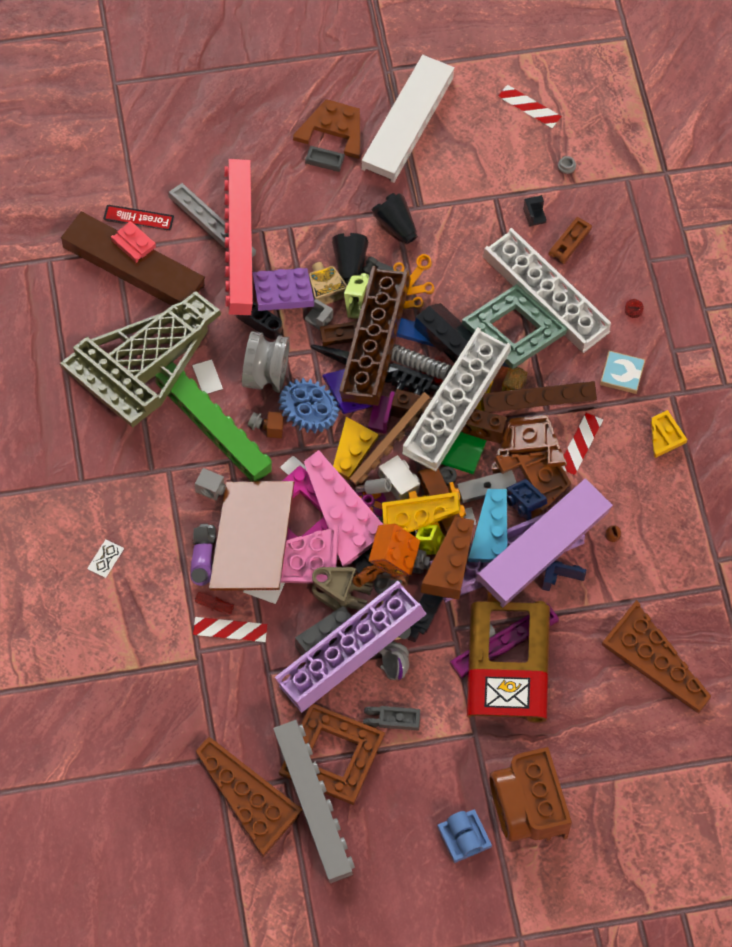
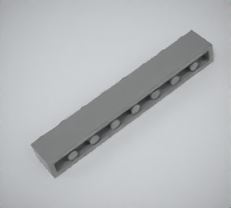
[273,720,355,883]

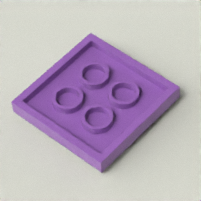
[252,268,314,311]

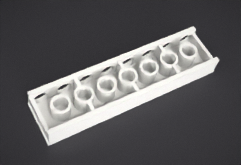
[362,55,455,183]
[483,228,611,353]
[402,327,511,472]

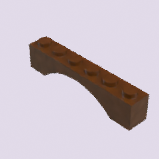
[480,381,597,413]

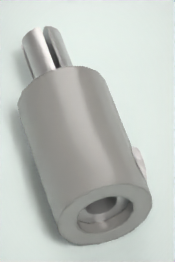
[355,478,392,494]

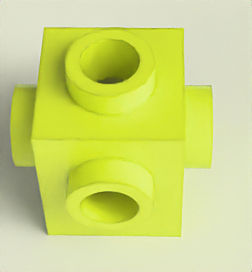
[415,525,445,555]

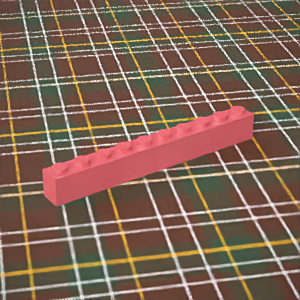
[224,159,253,315]

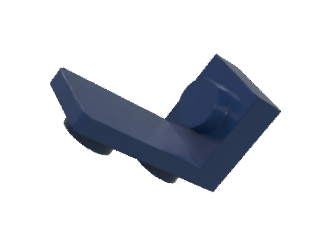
[542,561,587,591]

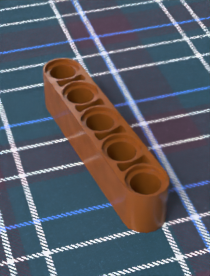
[417,468,471,545]

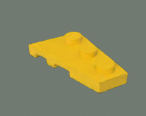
[333,417,379,481]

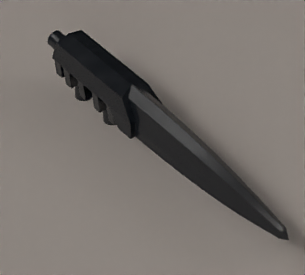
[310,345,440,395]

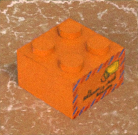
[368,523,421,577]

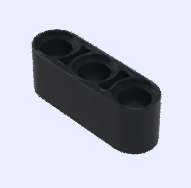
[236,302,282,340]

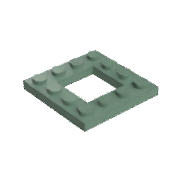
[462,284,567,369]

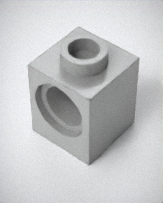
[195,468,226,501]

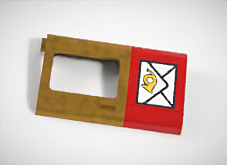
[467,601,550,723]

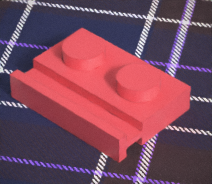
[111,221,156,263]

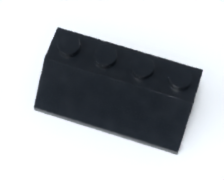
[414,303,473,364]

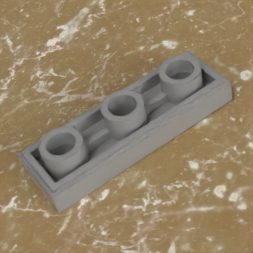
[457,470,517,503]

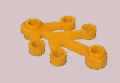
[393,254,435,309]

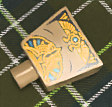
[309,262,347,304]

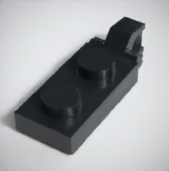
[408,593,443,642]

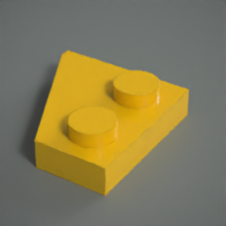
[651,410,687,458]

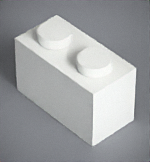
[378,455,420,500]

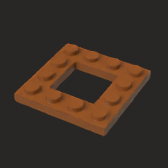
[279,704,385,805]

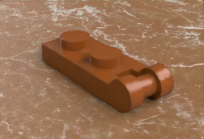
[548,217,592,264]

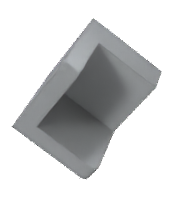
[305,299,333,330]

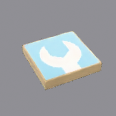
[600,351,645,394]

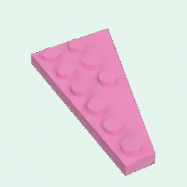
[304,450,383,567]
[281,525,339,583]

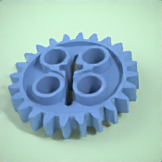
[278,378,340,433]

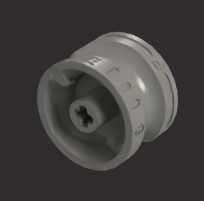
[242,331,290,393]

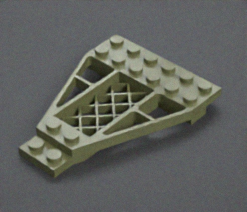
[60,291,221,428]

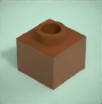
[263,412,284,438]

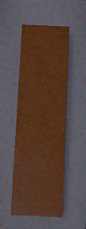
[61,211,205,306]
[339,266,411,406]

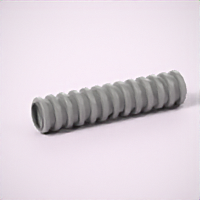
[391,344,452,381]

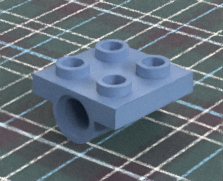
[437,809,492,863]

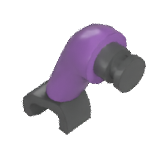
[190,524,216,586]

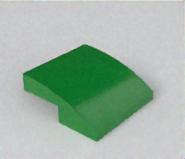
[441,432,487,475]

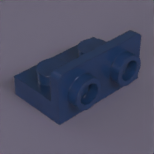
[507,479,547,521]

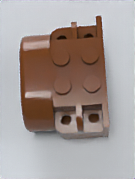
[489,747,572,842]

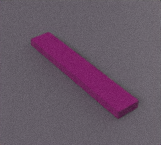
[450,604,559,679]

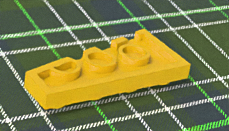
[382,492,461,532]

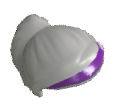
[379,642,410,680]

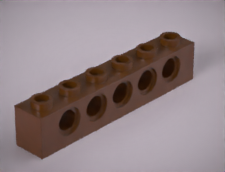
[391,389,507,444]

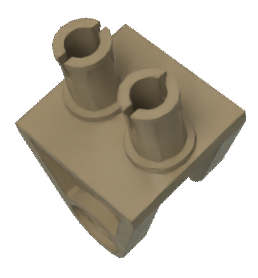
[312,567,374,611]

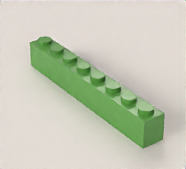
[155,362,272,482]

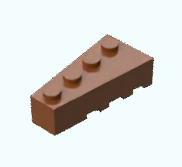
[421,516,475,600]

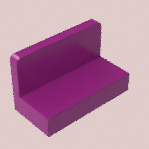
[368,391,395,434]

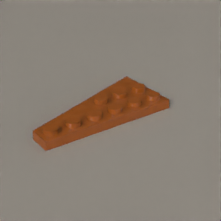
[602,600,711,714]
[196,737,302,857]

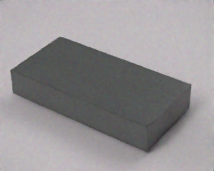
[305,146,345,172]

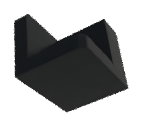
[523,195,547,227]

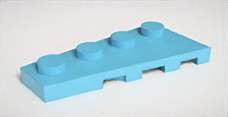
[468,489,507,562]

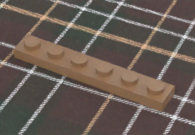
[350,392,431,486]

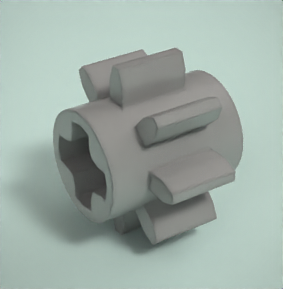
[412,550,430,574]

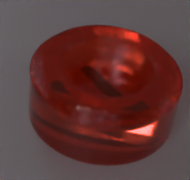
[625,299,644,318]

